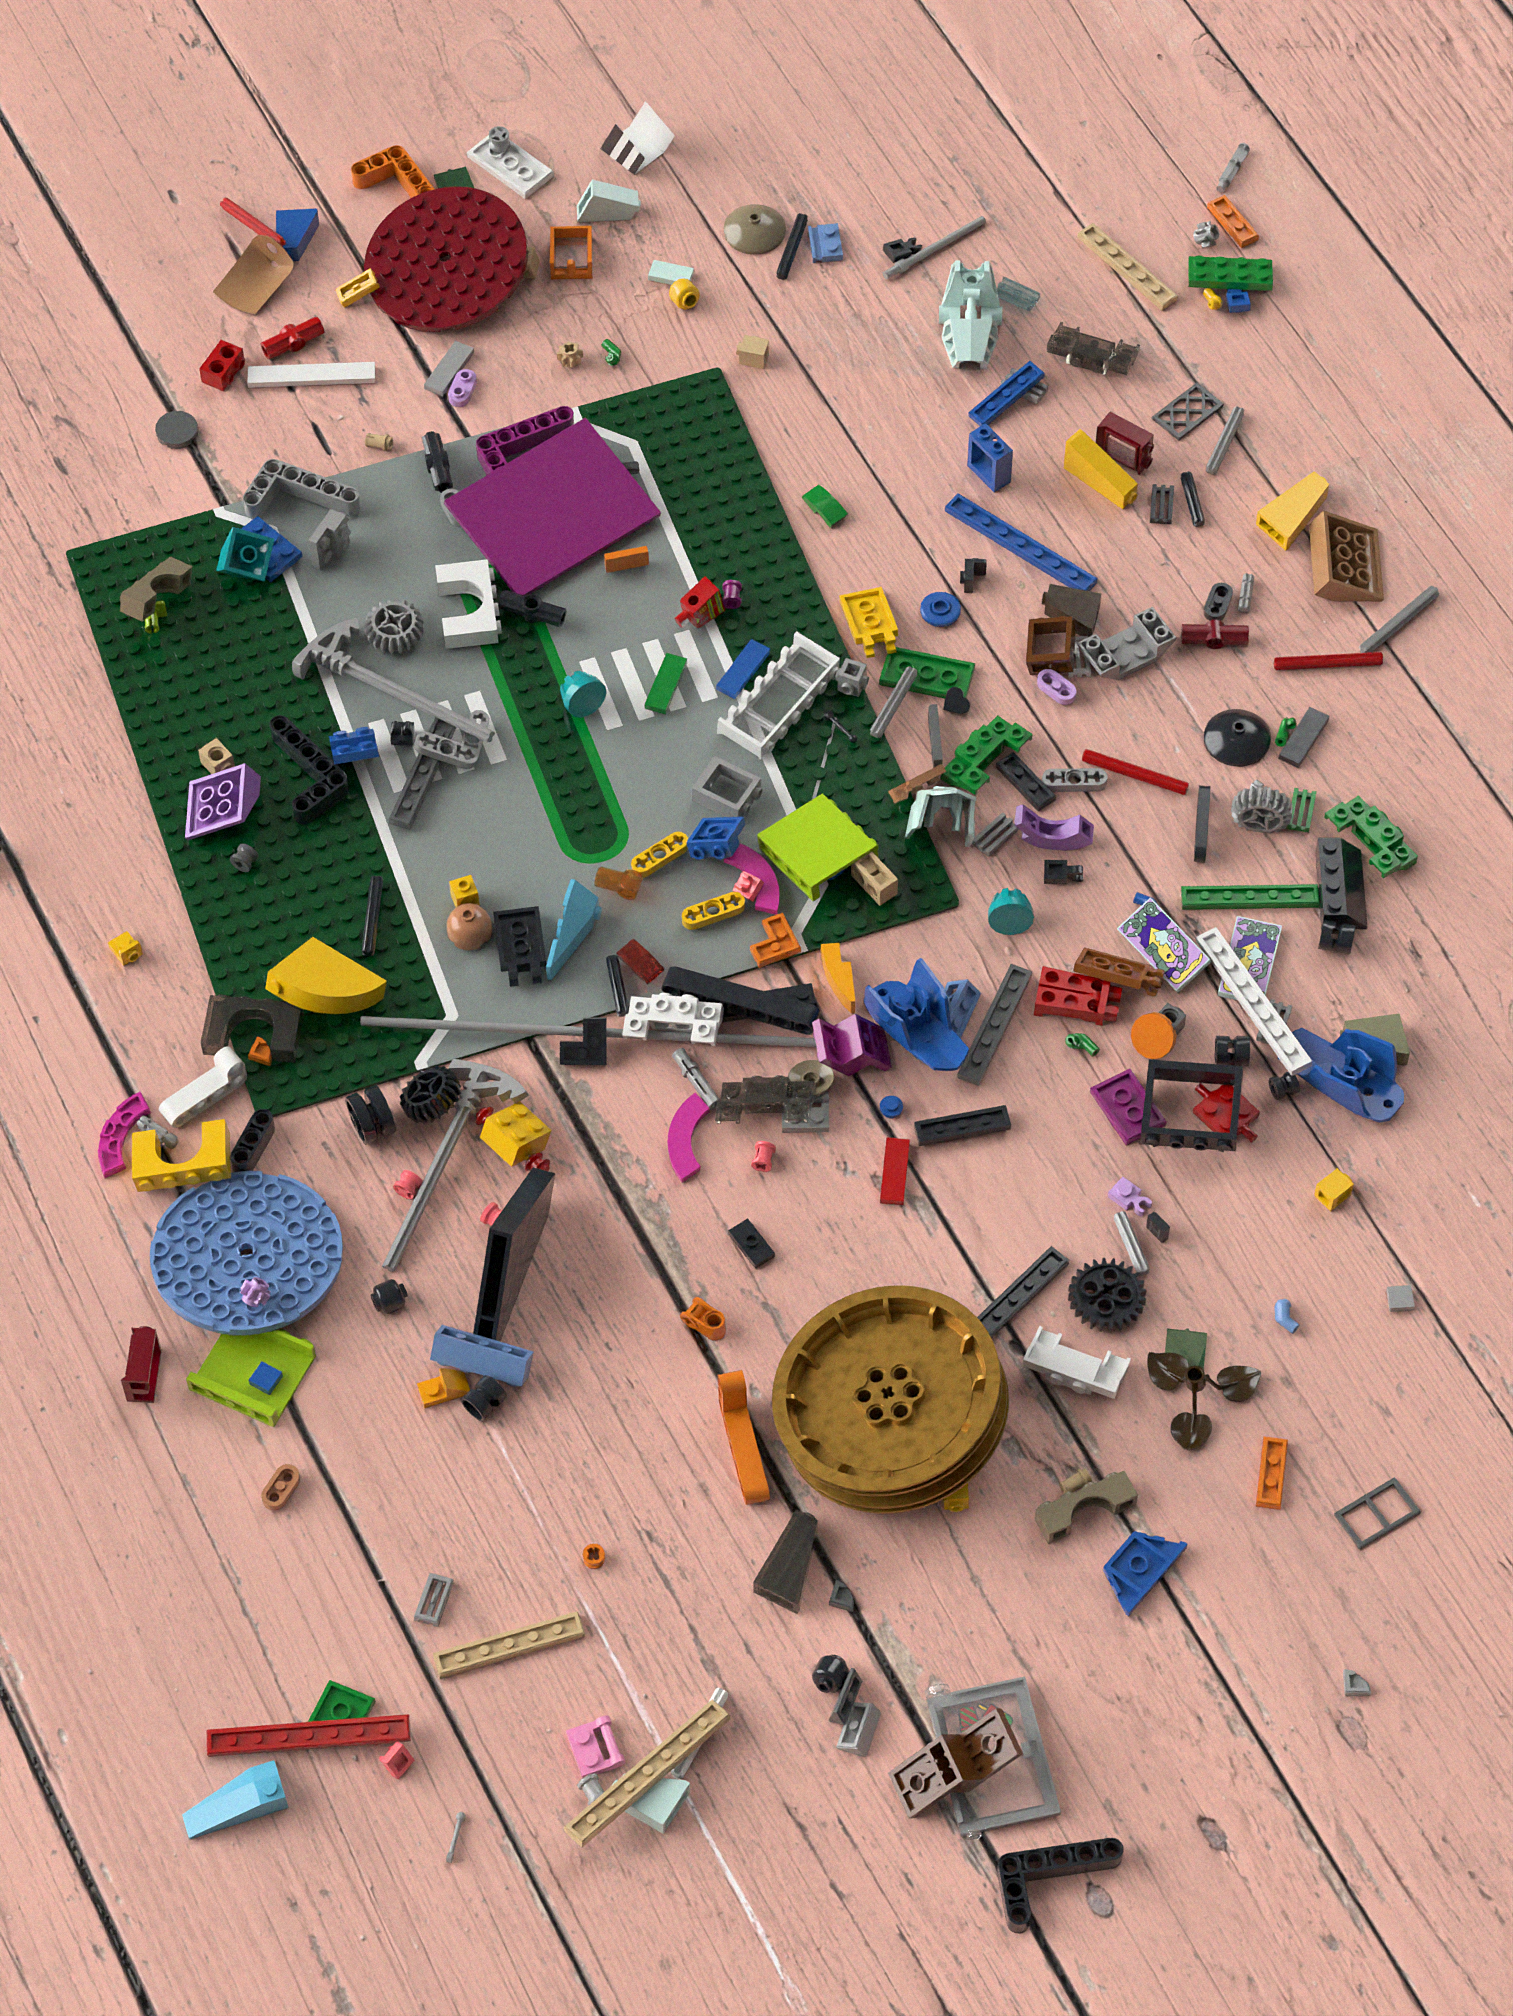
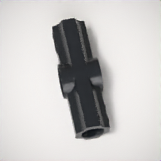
[422,431,453,493]
[498,590,567,627]

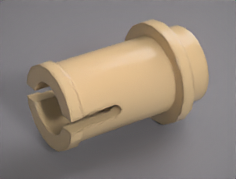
[365,433,394,451]
[1059,1468,1092,1494]

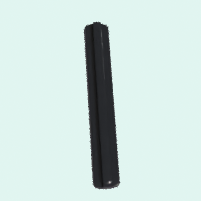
[776,213,808,280]
[362,876,383,957]

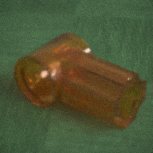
[594,866,643,900]

